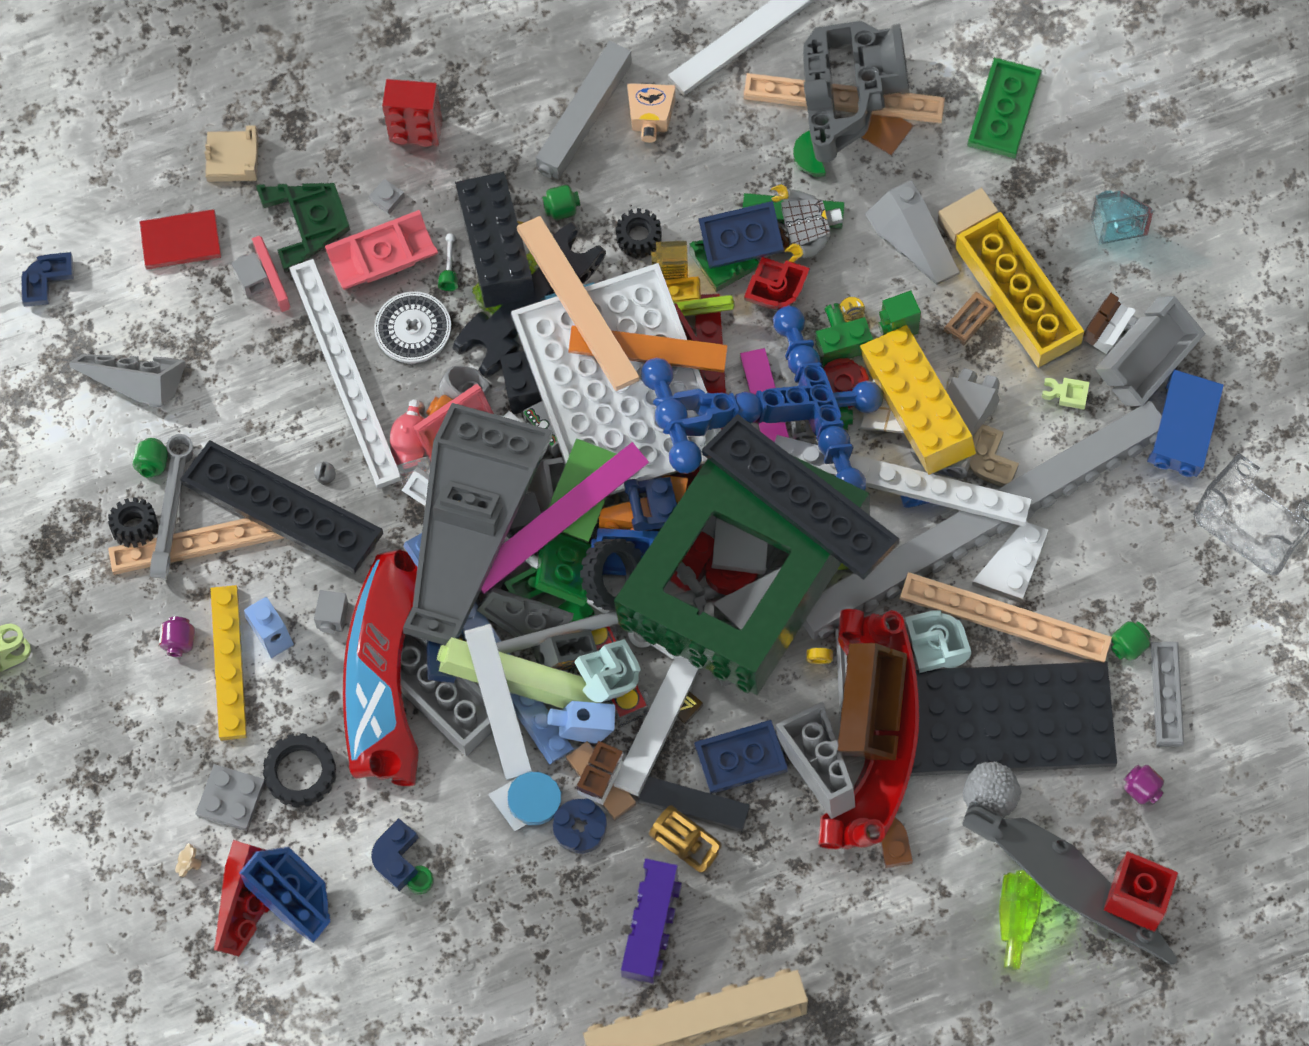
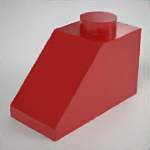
[669,531,714,591]

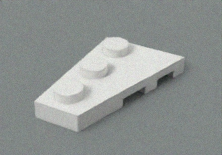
[972,522,1048,602]

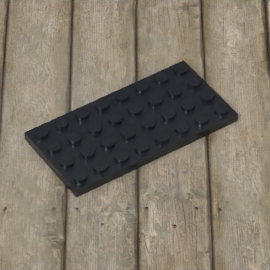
[911,661,1117,776]

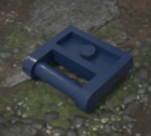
[624,477,677,531]

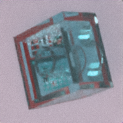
[1091,190,1153,245]

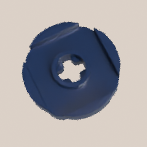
[553,798,607,854]

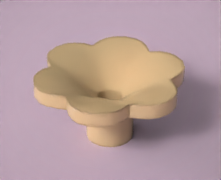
[175,844,202,877]

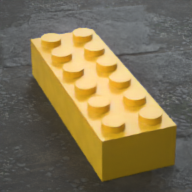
[956,212,1084,368]
[860,325,976,475]

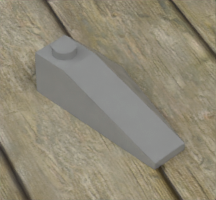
[69,354,185,407]

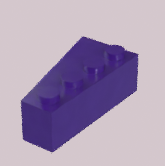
[621,858,682,984]

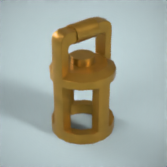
[649,805,722,872]

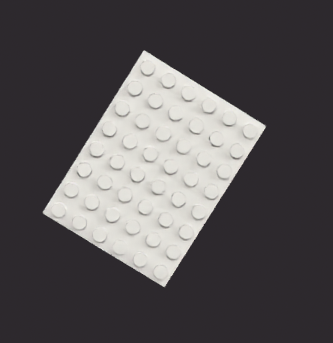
[511,263,721,496]

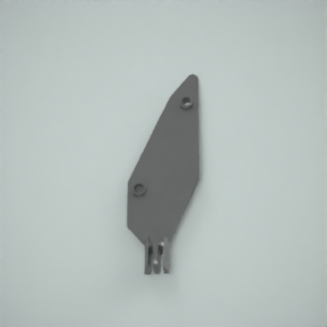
[962,802,1178,965]

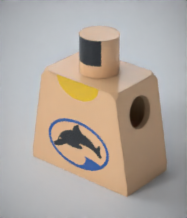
[627,83,676,143]

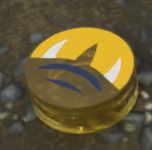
[840,297,865,322]

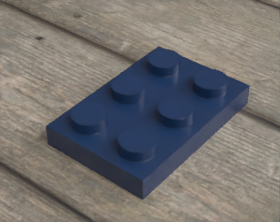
[698,201,784,269]
[694,720,788,794]

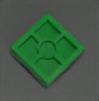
[689,240,759,292]

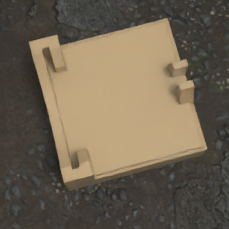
[205,125,259,182]

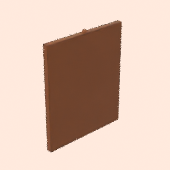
[861,114,914,156]

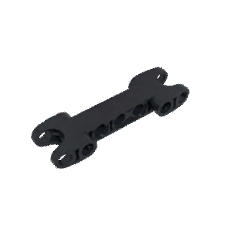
[452,222,606,378]

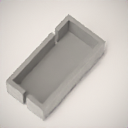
[1095,296,1206,406]

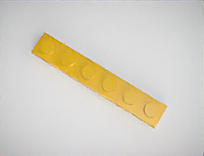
[210,585,247,741]

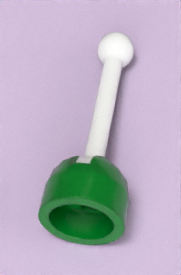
[438,233,459,291]

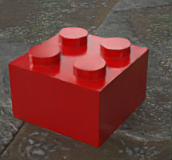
[1104,851,1178,932]

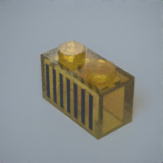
[651,241,688,280]

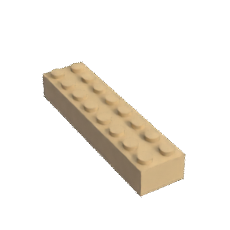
[583,969,808,1046]

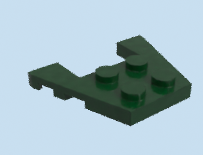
[256,183,350,273]

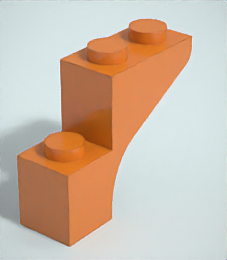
[599,475,688,531]

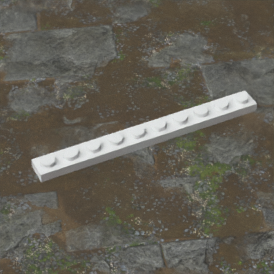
[289,259,402,489]
[775,435,1032,527]

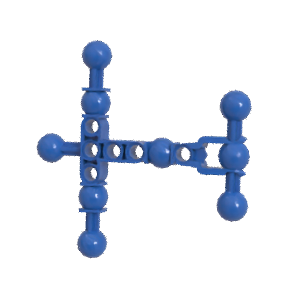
[641,305,883,491]

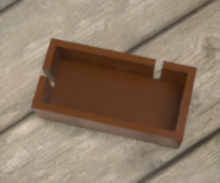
[838,643,907,760]

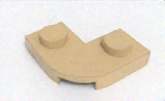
[970,424,1019,487]

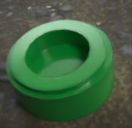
[407,866,434,895]

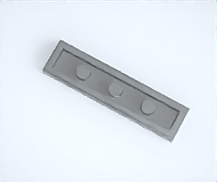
[1151,642,1184,747]

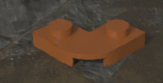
[866,818,913,868]

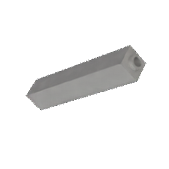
[536,41,632,180]

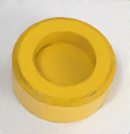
[806,648,833,664]

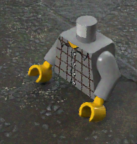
[771,184,843,263]

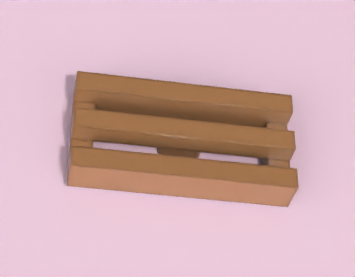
[944,292,996,345]

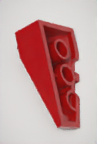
[214,840,270,957]

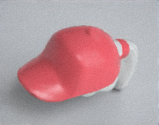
[390,399,425,470]

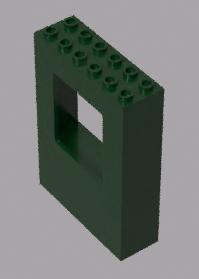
[614,455,870,696]

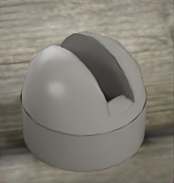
[314,462,336,484]

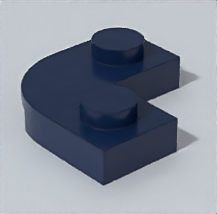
[21,252,74,307]
[371,818,419,892]

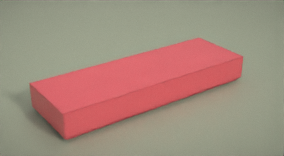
[252,235,290,312]

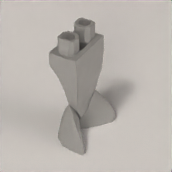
[910,368,1000,479]

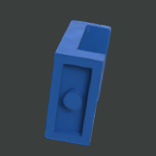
[591,528,659,576]

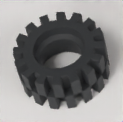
[616,208,662,258]
[108,497,159,548]

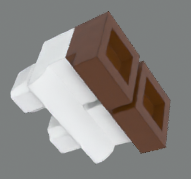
[1083,292,1138,354]
[576,741,624,805]

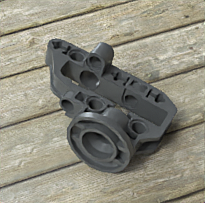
[803,21,910,163]

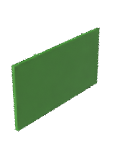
[548,438,616,542]

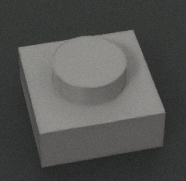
[369,179,405,214]

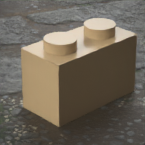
[937,187,998,245]

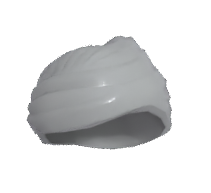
[439,366,490,399]

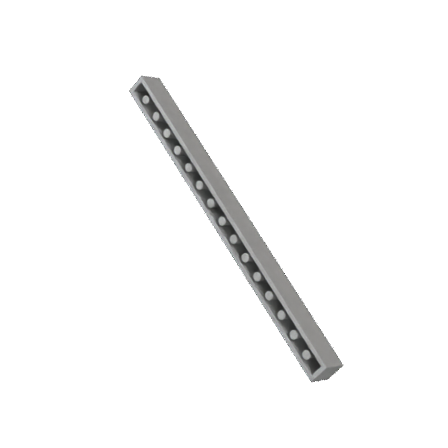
[803,400,1162,641]

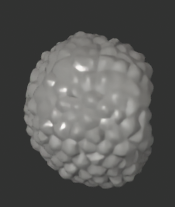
[962,762,1022,818]

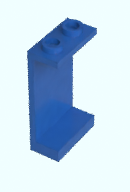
[1147,369,1224,477]

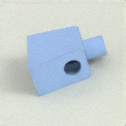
[244,597,294,658]
[547,701,615,745]

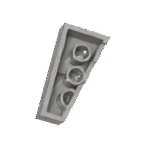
[776,701,855,819]

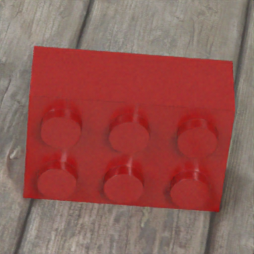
[382,79,443,147]

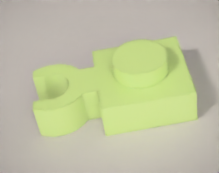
[1042,378,1089,409]

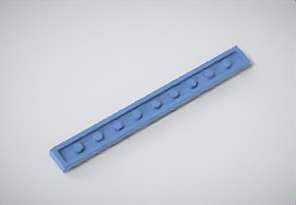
[403,533,573,765]

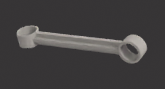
[150,434,194,579]

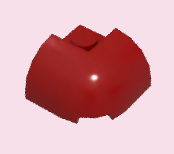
[744,257,810,310]

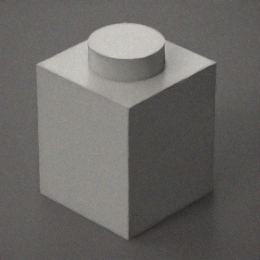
[231,252,270,298]
[314,590,349,634]

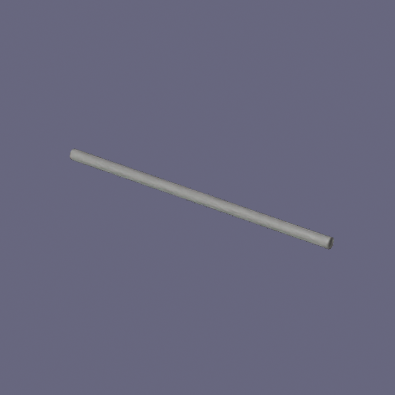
[496,565,783,654]

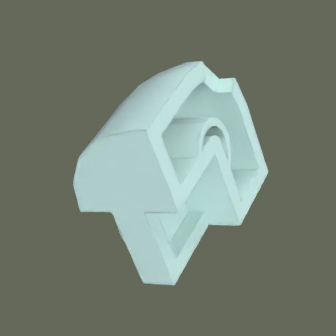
[905,610,971,673]
[574,639,641,702]

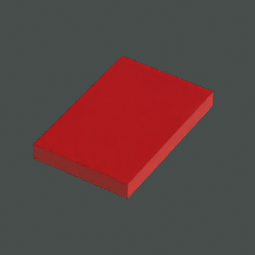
[139,209,222,270]

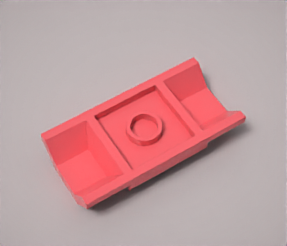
[325,210,438,290]

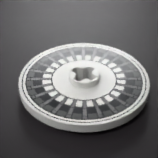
[374,292,451,363]

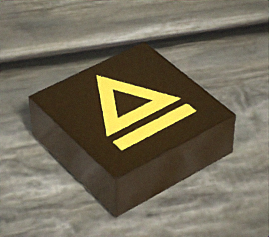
[677,691,703,725]

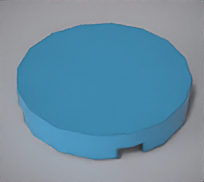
[508,772,561,825]

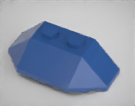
[239,847,331,943]

